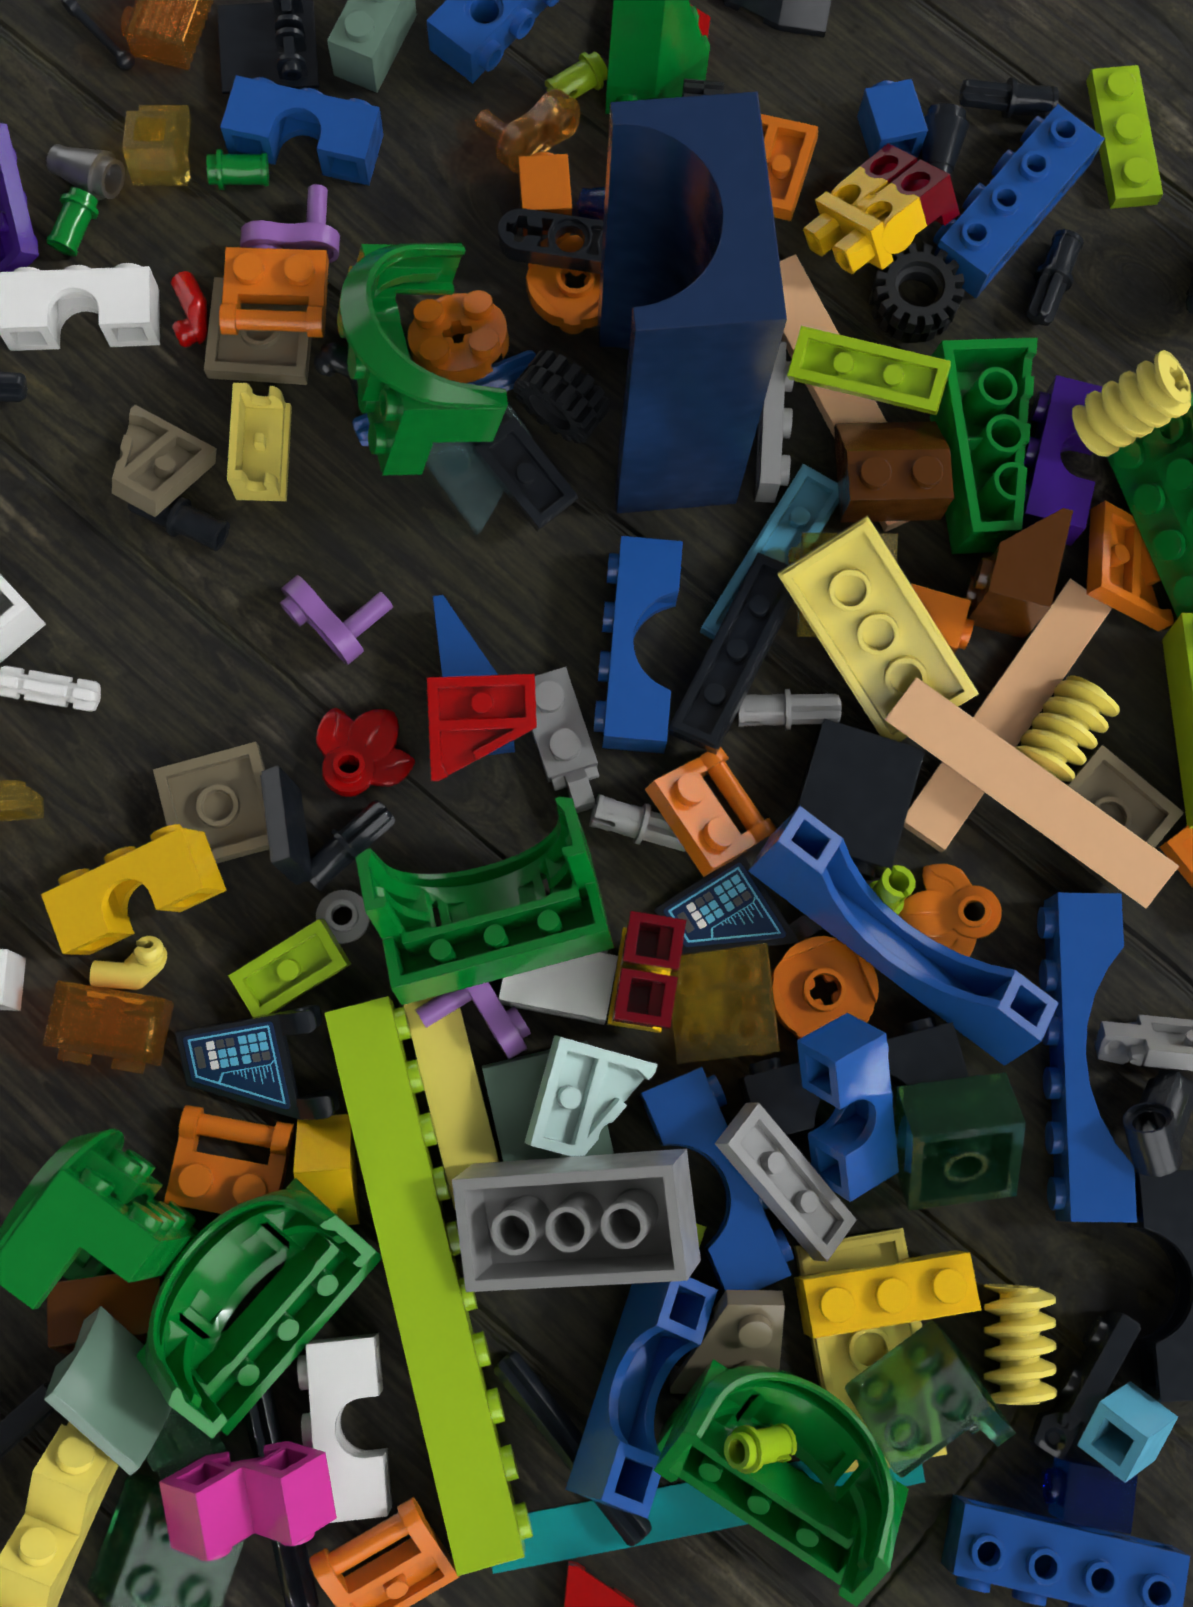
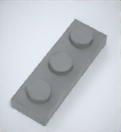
[754,342,794,503]
[715,1103,857,1262]

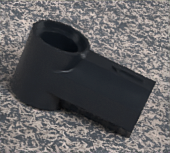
[1123,1069,1193,1177]

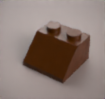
[834,421,954,522]
[962,508,1073,639]

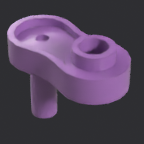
[240,184,340,263]
[280,575,393,665]
[415,982,531,1060]

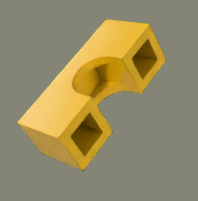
[41,824,227,955]
[794,1250,981,1339]

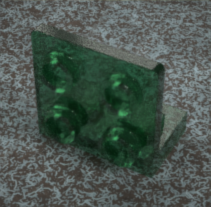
[845,1320,1016,1478]
[88,1473,245,1607]

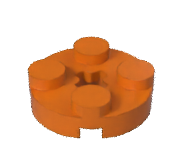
[526,233,600,334]
[408,290,509,383]
[769,936,879,1039]

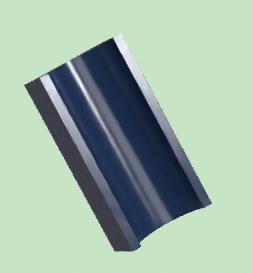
[597,91,787,514]

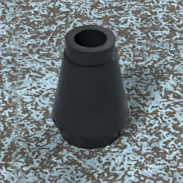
[922,103,969,177]

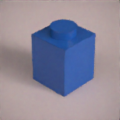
[857,79,928,158]

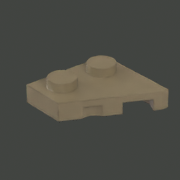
[112,405,217,517]
[669,1290,785,1394]

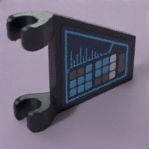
[654,835,824,955]
[175,1004,341,1120]

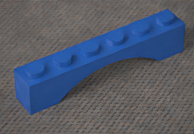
[748,806,1059,1066]
[1037,892,1137,1223]

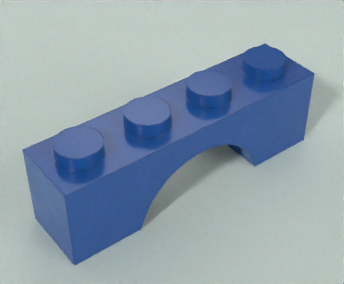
[593,536,683,754]
[639,1067,794,1294]
[565,1277,718,1519]

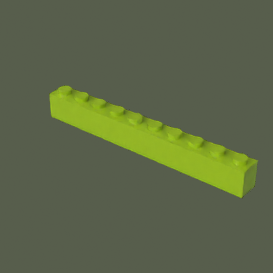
[324,996,533,1576]

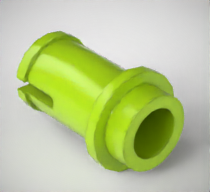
[545,52,608,109]
[869,865,916,915]
[724,1423,797,1474]

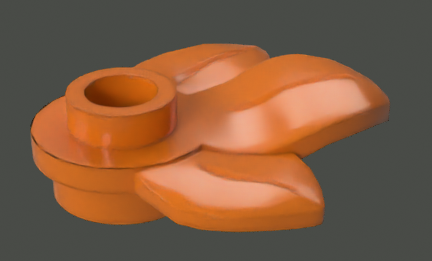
[899,864,1002,957]

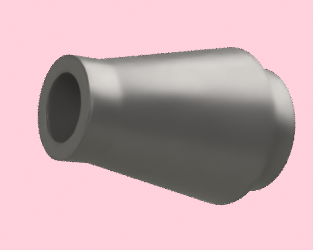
[47,144,125,200]

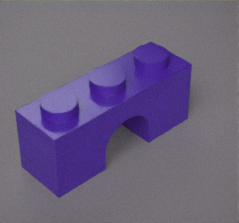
[1021,375,1103,546]

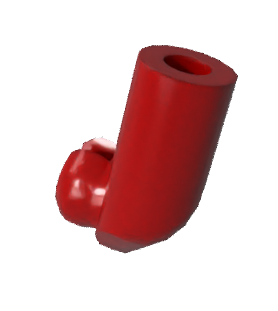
[171,271,208,348]

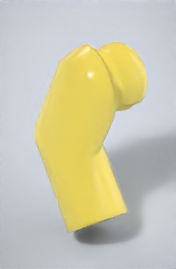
[90,936,167,990]

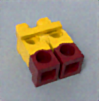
[803,143,960,274]
[607,911,686,1033]

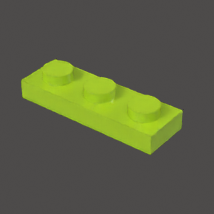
[1086,65,1163,209]
[787,326,951,415]

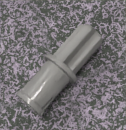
[738,689,842,730]
[589,794,686,852]

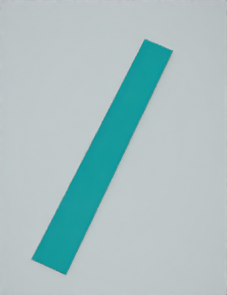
[492,1459,925,1574]

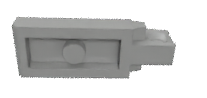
[531,667,599,813]
[1094,1014,1193,1071]

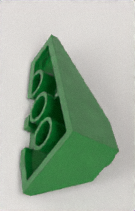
[605,0,710,114]

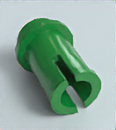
[206,149,269,190]
[46,187,99,257]

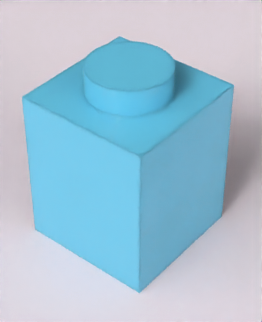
[1077,1381,1178,1483]

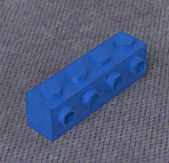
[933,104,1105,299]
[941,1494,1190,1607]

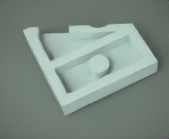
[524,1035,658,1157]

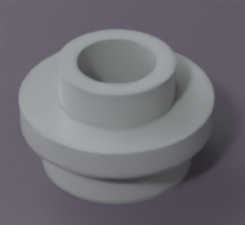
[316,890,370,944]

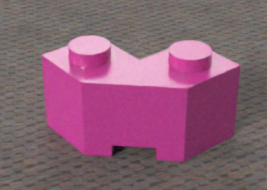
[159,1441,337,1562]

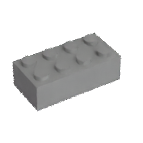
[452,1149,701,1292]

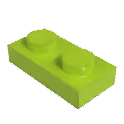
[228,918,351,1017]

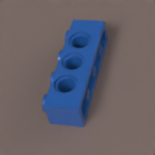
[426,0,559,83]

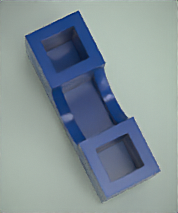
[220,75,384,186]
[797,1013,899,1202]

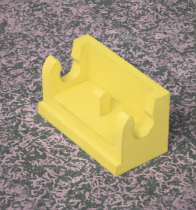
[227,383,292,501]

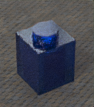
[1043,1456,1138,1534]

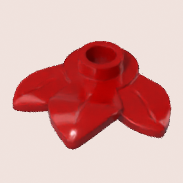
[316,708,415,797]

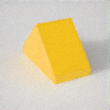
[293,1114,360,1225]

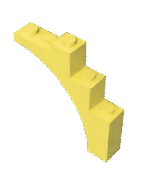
[0,1422,119,1607]

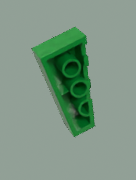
[929,338,1038,554]

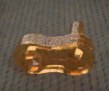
[475,89,580,174]

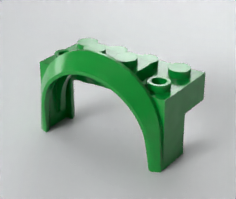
[337,243,508,475]
[1107,392,1193,618]
[355,797,614,1005]
[0,1128,199,1309]
[135,1178,382,1439]
[653,1359,909,1607]

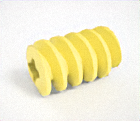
[1072,350,1191,457]
[1015,675,1120,782]
[984,1284,1057,1405]

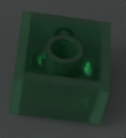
[894,1072,1026,1211]

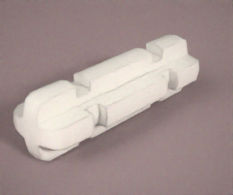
[0,666,101,712]

